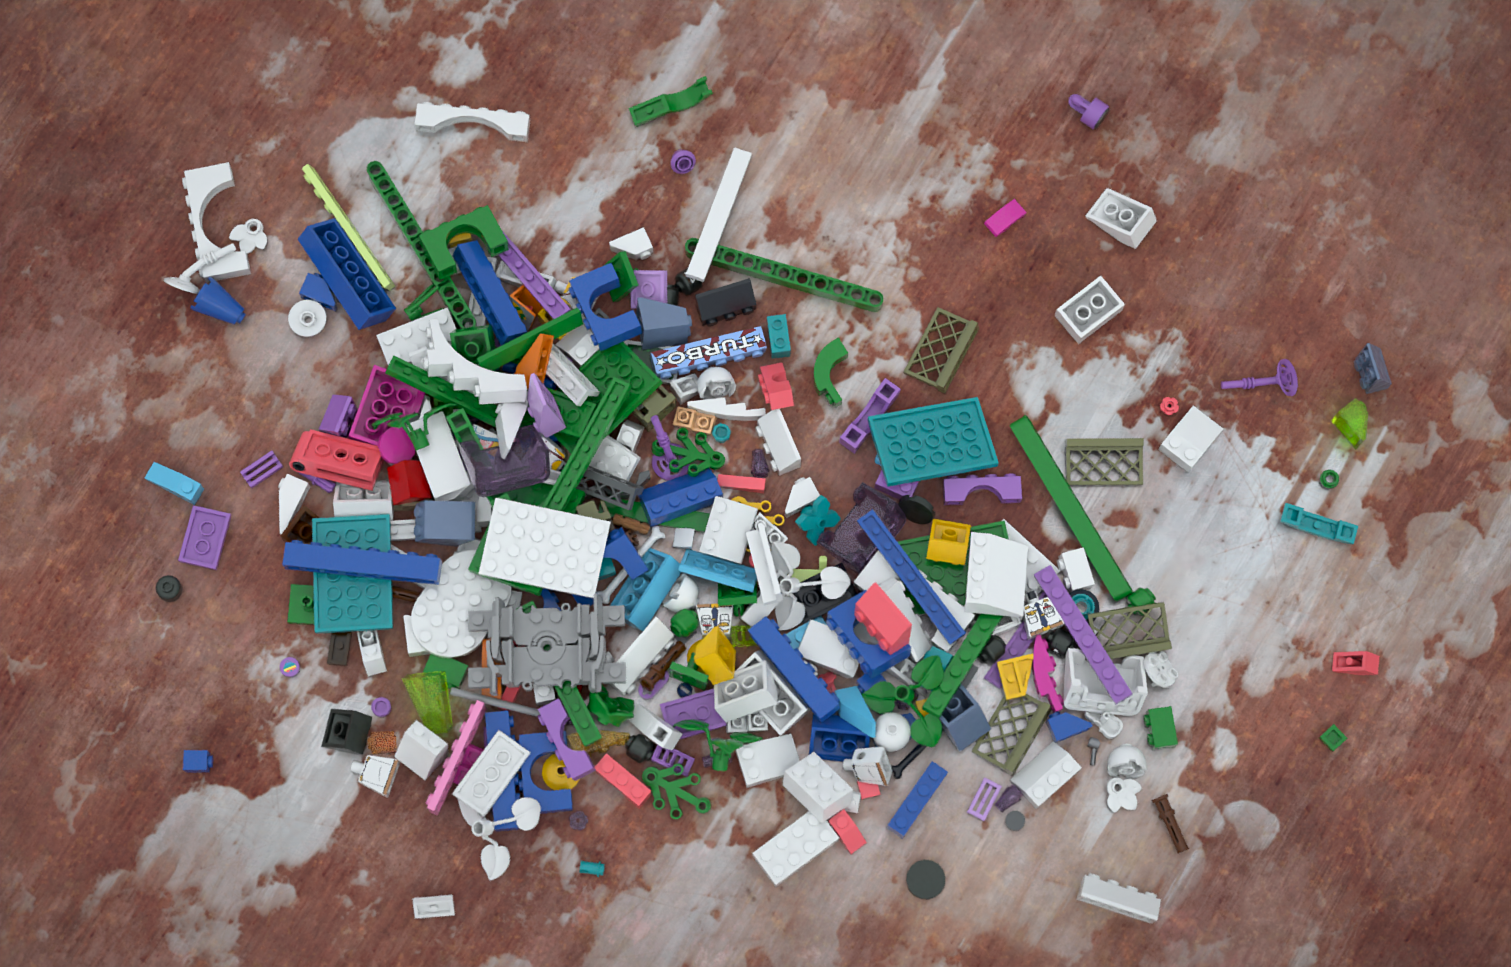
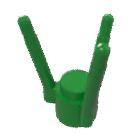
[403,284,444,321]

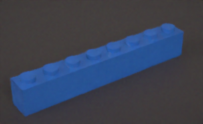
[282,540,442,585]

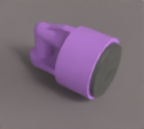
[1068,94,1110,130]

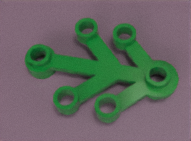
[651,428,725,477]
[642,763,712,819]

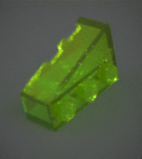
[402,671,453,734]

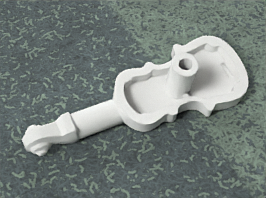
[1063,691,1123,739]

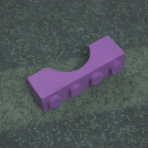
[839,378,901,454]
[943,474,1022,505]
[538,698,596,781]

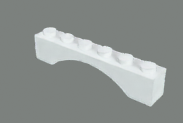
[415,102,530,142]

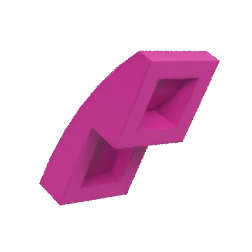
[984,199,1027,237]
[453,744,484,785]

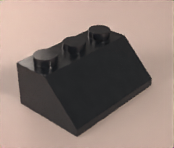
[695,278,757,327]

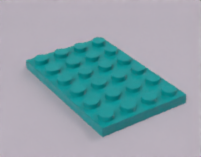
[867,397,999,487]
[312,514,393,634]

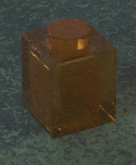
[368,731,397,754]

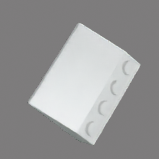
[964,532,1028,617]

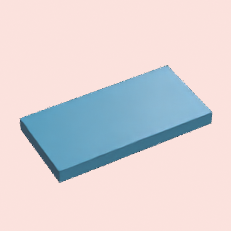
[678,549,757,592]

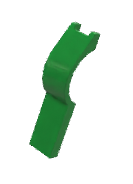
[629,76,713,127]

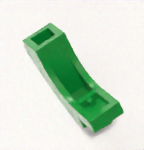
[813,337,848,408]

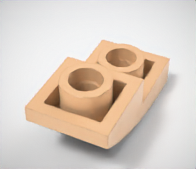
[673,406,717,436]

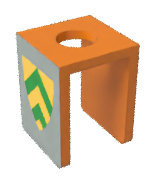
[509,285,543,330]

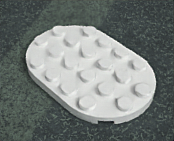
[411,550,511,658]

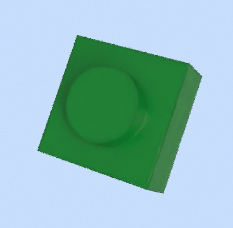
[1319,724,1347,752]

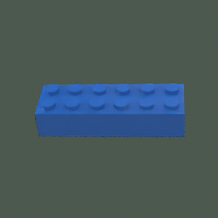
[298,218,396,330]

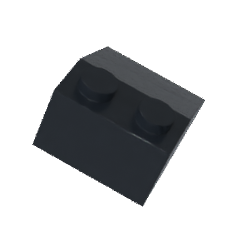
[792,562,857,624]

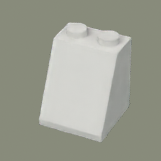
[394,720,449,780]

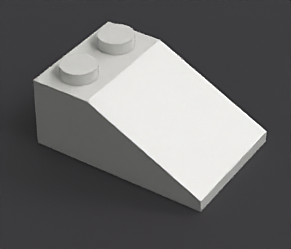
[1086,188,1157,249]
[1158,406,1223,473]
[798,620,868,679]
[735,734,800,788]

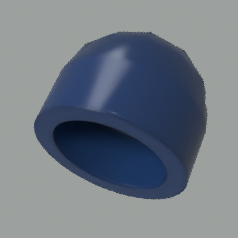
[677,683,692,698]

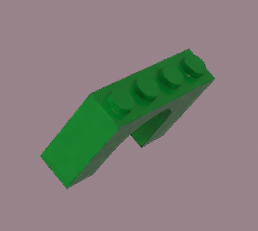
[419,205,508,280]

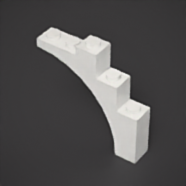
[423,319,527,404]

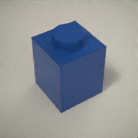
[183,750,213,773]

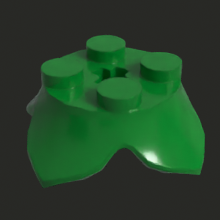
[587,684,634,727]

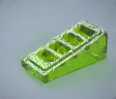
[731,625,757,647]

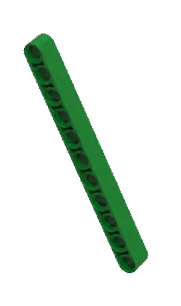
[366,161,477,329]
[685,238,884,312]
[1010,415,1133,602]

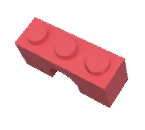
[758,363,794,410]
[595,753,652,809]

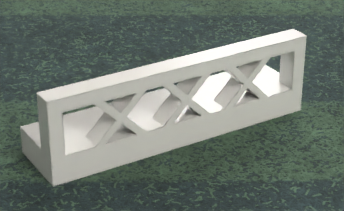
[546,344,600,406]
[746,522,783,606]

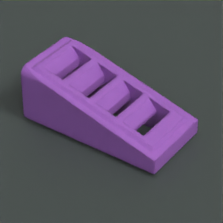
[651,745,695,777]

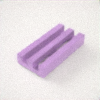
[967,777,1002,821]

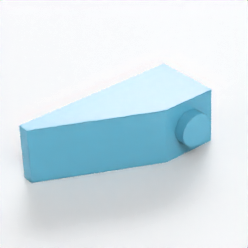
[145,462,204,505]
[834,686,876,738]

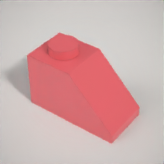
[1332,651,1379,675]
[828,809,867,854]

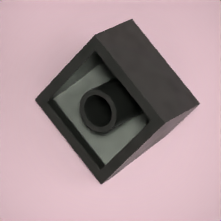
[321,709,372,755]

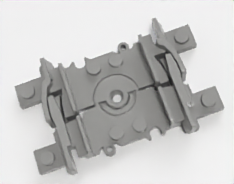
[468,593,626,696]

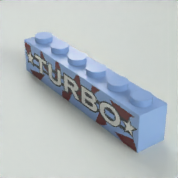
[650,326,767,380]

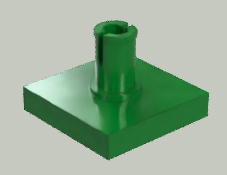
[603,251,639,302]
[718,582,757,616]
[287,584,314,625]
[669,652,709,691]

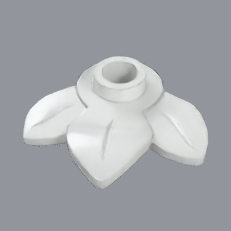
[229,219,267,254]
[1106,777,1142,813]

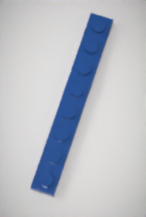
[857,509,966,645]

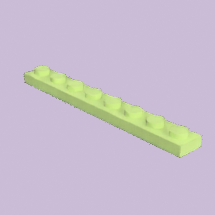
[302,164,395,291]

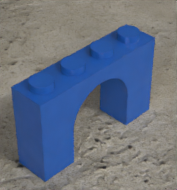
[568,263,642,351]
[572,527,648,607]
[826,590,911,679]
[516,731,573,814]

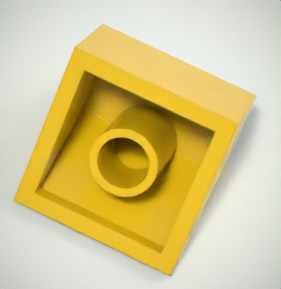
[926,519,971,565]
[694,626,736,685]

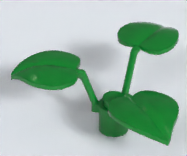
[371,403,459,451]
[861,655,944,748]
[673,719,763,771]

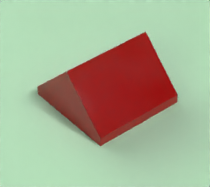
[387,460,432,506]

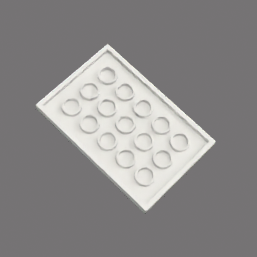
[479,498,611,599]

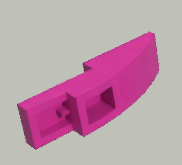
[1032,634,1064,713]

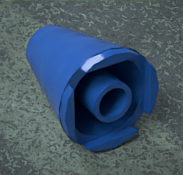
[190,276,246,325]

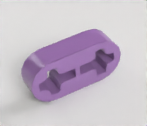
[638,671,669,700]

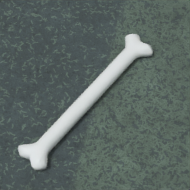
[596,526,665,604]

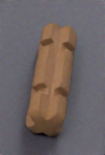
[612,514,650,534]

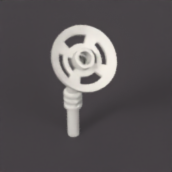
[164,243,236,294]

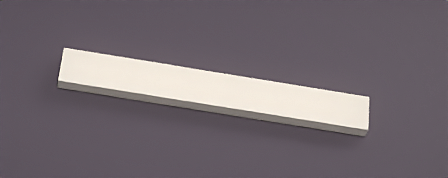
[686,148,752,282]

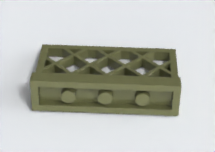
[904,307,979,394]
[1065,438,1144,485]
[1087,602,1172,659]
[972,694,1052,776]

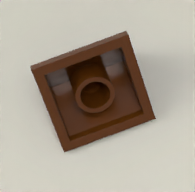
[280,505,319,545]

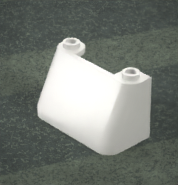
[1063,648,1148,716]

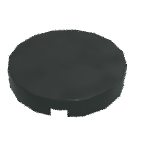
[897,495,935,524]
[906,860,946,900]

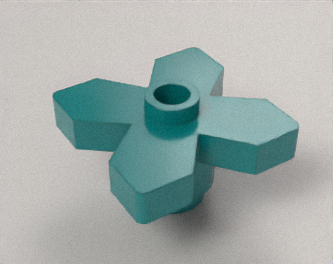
[795,495,841,546]

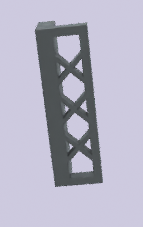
[576,466,644,510]

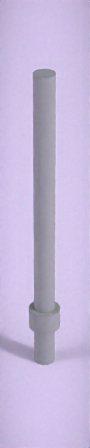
[449,687,540,717]

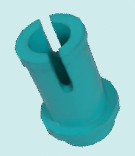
[580,860,605,877]

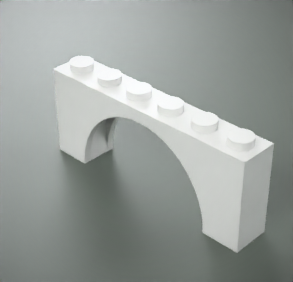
[182,162,251,283]
[854,551,975,653]

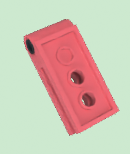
[289,429,384,491]

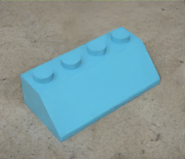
[610,548,681,632]

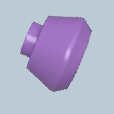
[671,149,696,174]

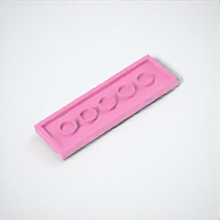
[426,700,487,816]

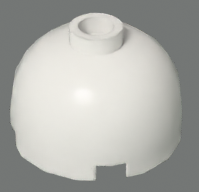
[697,367,736,400]
[662,573,699,613]
[873,712,911,752]
[1107,744,1147,779]

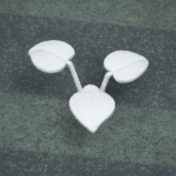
[771,542,850,630]
[458,798,541,880]

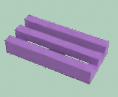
[240,451,283,489]

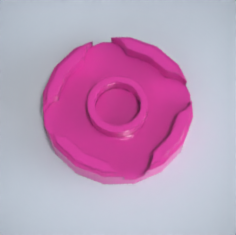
[378,427,415,465]

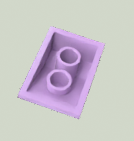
[527,373,566,438]

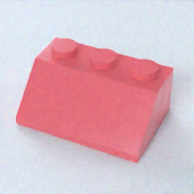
[854,582,912,655]

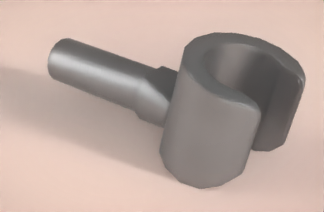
[1087,737,1100,765]

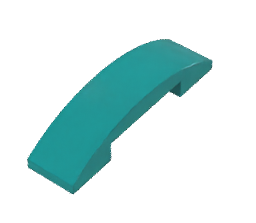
[1280,503,1358,544]

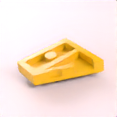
[996,653,1033,700]

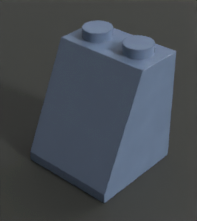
[636,297,692,350]
[414,501,475,547]
[940,684,991,751]

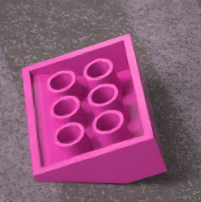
[347,365,425,446]

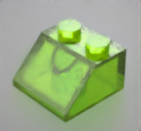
[1331,398,1368,450]

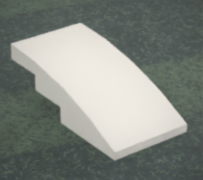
[407,411,471,498]

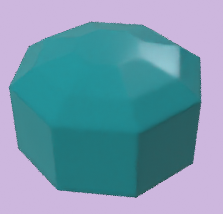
[712,423,731,443]

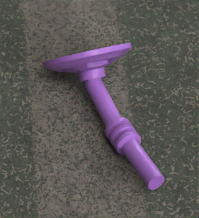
[1221,359,1298,396]
[651,415,690,481]

